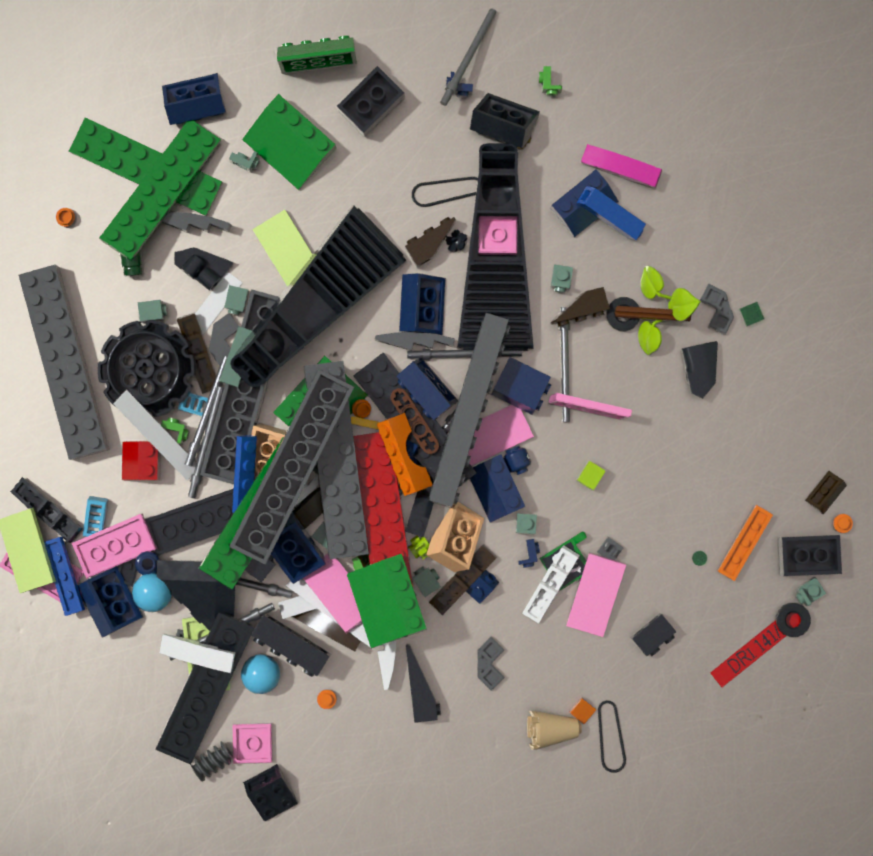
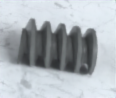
[191,741,234,782]

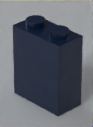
[491,357,552,415]

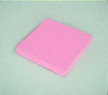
[478,216,517,255]
[233,723,272,763]

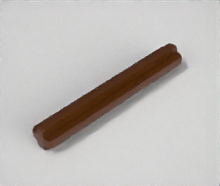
[615,306,692,322]

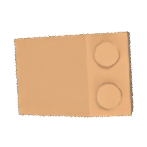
[251,423,287,481]
[426,502,484,572]

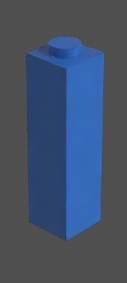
[577,186,646,240]

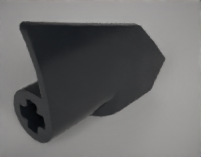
[174,247,233,291]
[681,341,718,399]

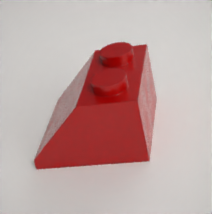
[122,441,161,481]

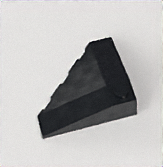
[157,560,236,631]

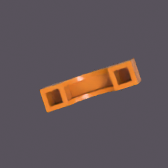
[377,413,432,496]

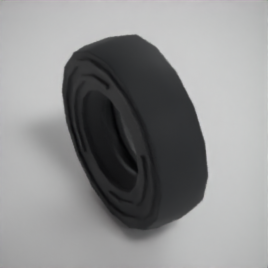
[606,297,640,331]
[776,603,811,637]

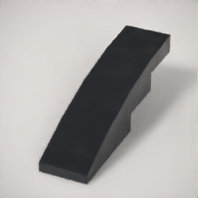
[10,477,83,543]

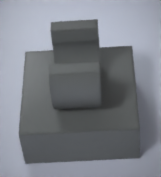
[597,537,623,560]

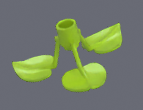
[638,266,701,355]

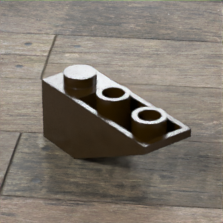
[405,217,456,268]
[550,287,610,327]

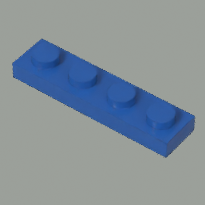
[232,435,257,513]
[44,537,85,616]

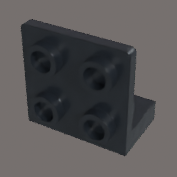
[243,764,298,821]

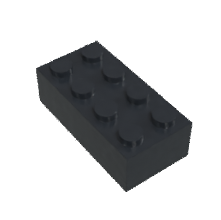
[251,614,331,677]

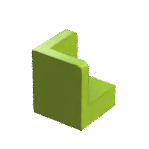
[576,461,605,491]

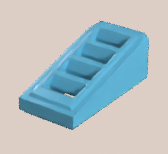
[178,393,208,416]
[83,496,108,537]

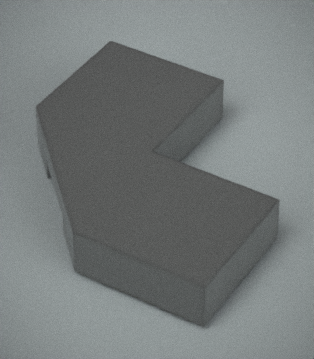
[700,284,734,335]
[209,313,238,366]
[477,637,505,691]

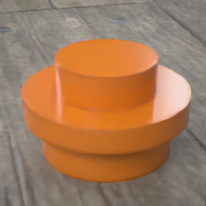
[56,208,75,227]
[352,399,371,418]
[833,514,853,533]
[317,690,337,709]

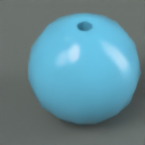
[132,573,172,612]
[241,654,280,694]

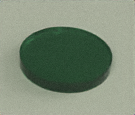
[692,551,707,566]

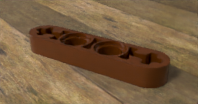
[391,388,440,455]

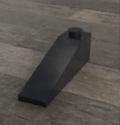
[405,473,434,537]
[406,644,441,723]

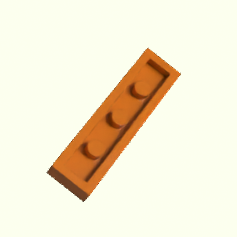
[717,505,773,581]

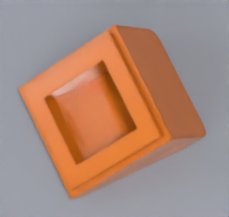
[569,697,596,724]

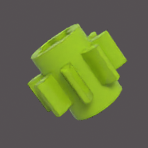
[408,535,430,560]

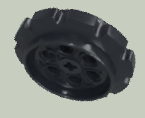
[98,320,196,417]

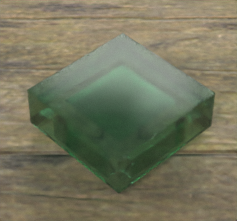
[739,302,764,327]

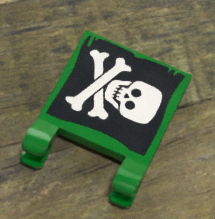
[539,531,587,591]

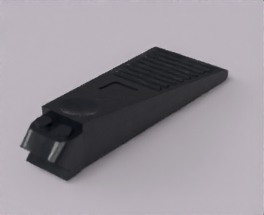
[457,143,534,351]
[230,205,406,387]

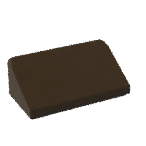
[805,471,847,515]

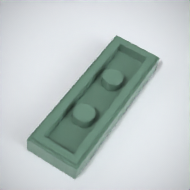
[219,326,252,387]

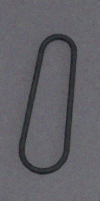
[412,176,478,207]
[598,700,626,773]

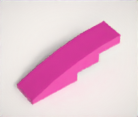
[581,144,662,188]

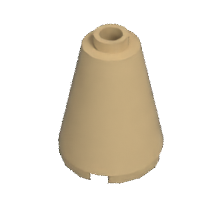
[527,711,582,750]

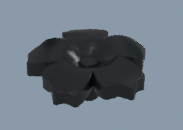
[445,230,467,252]

